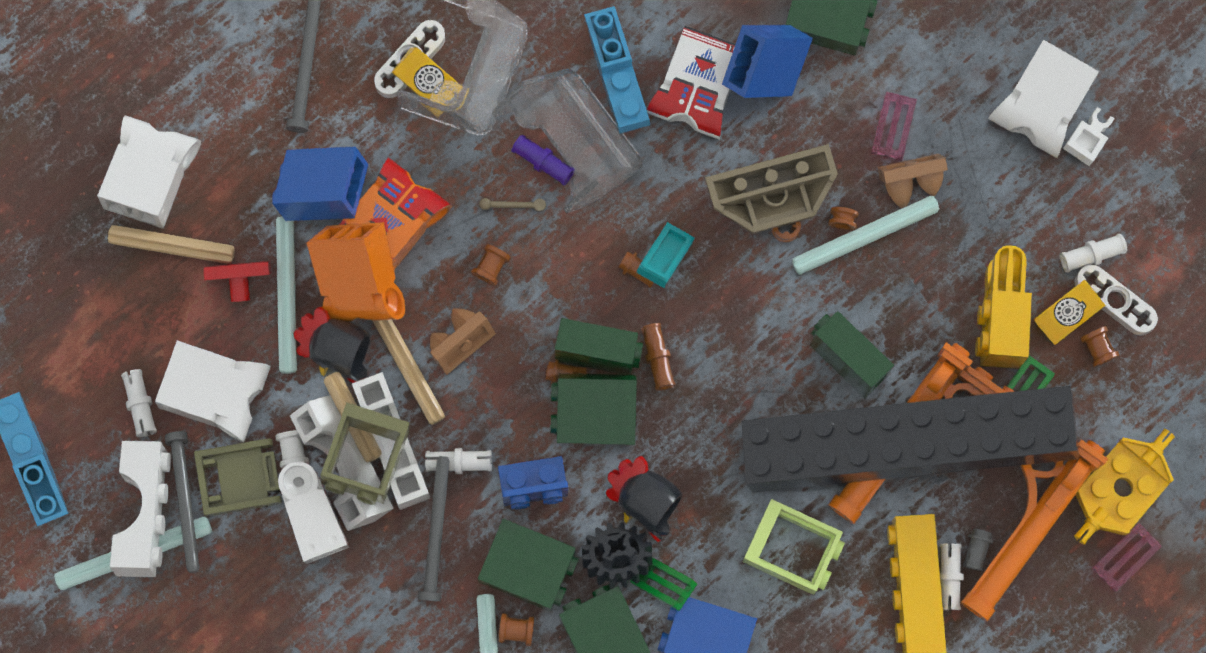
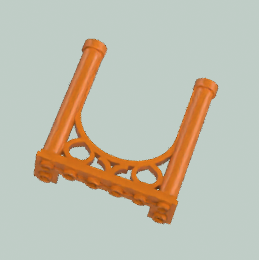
[828,342,1108,622]

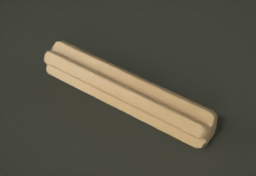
[324,372,382,462]

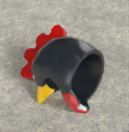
[293,307,370,383]
[606,456,683,542]

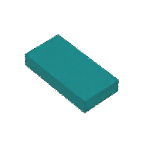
[636,222,695,288]

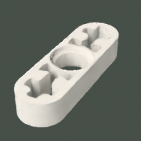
[374,20,445,98]
[1075,265,1158,336]

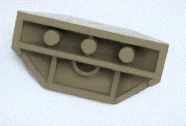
[705,144,838,234]

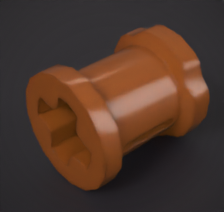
[471,244,511,286]
[1080,326,1120,367]
[498,613,535,646]

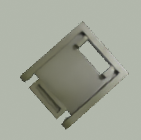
[194,438,282,517]

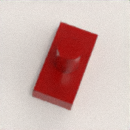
[203,261,272,302]

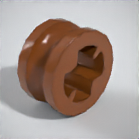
[828,207,859,230]
[771,221,801,243]

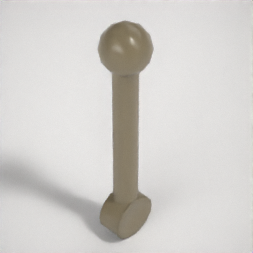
[479,198,546,212]

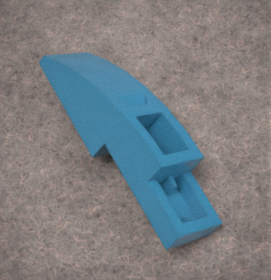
[584,6,650,134]
[0,392,69,526]

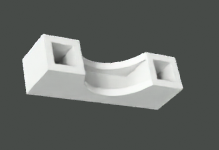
[352,372,430,510]
[290,395,394,531]
[110,441,171,577]

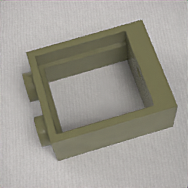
[320,402,409,505]

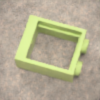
[742,499,845,595]

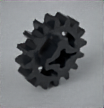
[582,522,653,588]

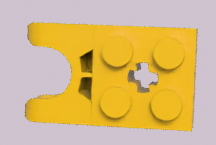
[975,245,1032,369]

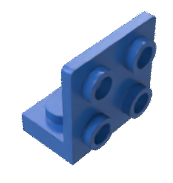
[498,456,568,510]

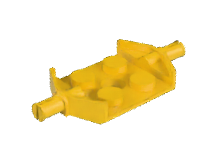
[1074,428,1175,545]

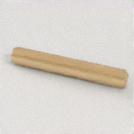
[108,225,235,264]
[372,320,445,425]

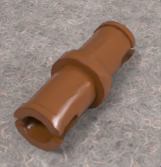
[641,323,676,391]

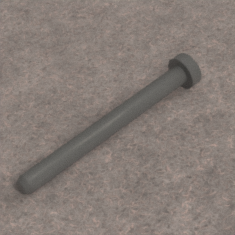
[286,0,321,133]
[165,431,200,574]
[418,456,450,601]

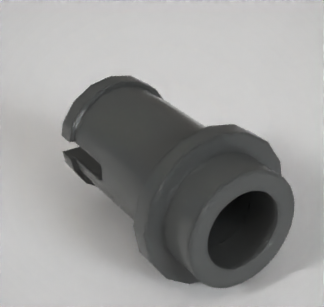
[962,528,994,572]

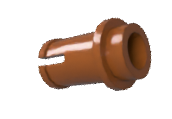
[618,251,654,288]
[545,359,587,384]

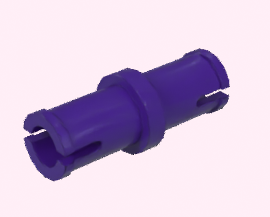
[511,134,575,186]

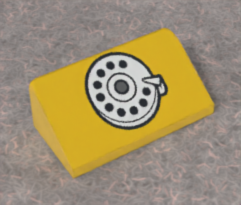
[392,47,463,113]
[1034,280,1106,345]

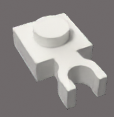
[1063,107,1115,166]

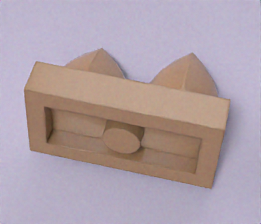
[877,153,948,208]
[430,308,496,375]

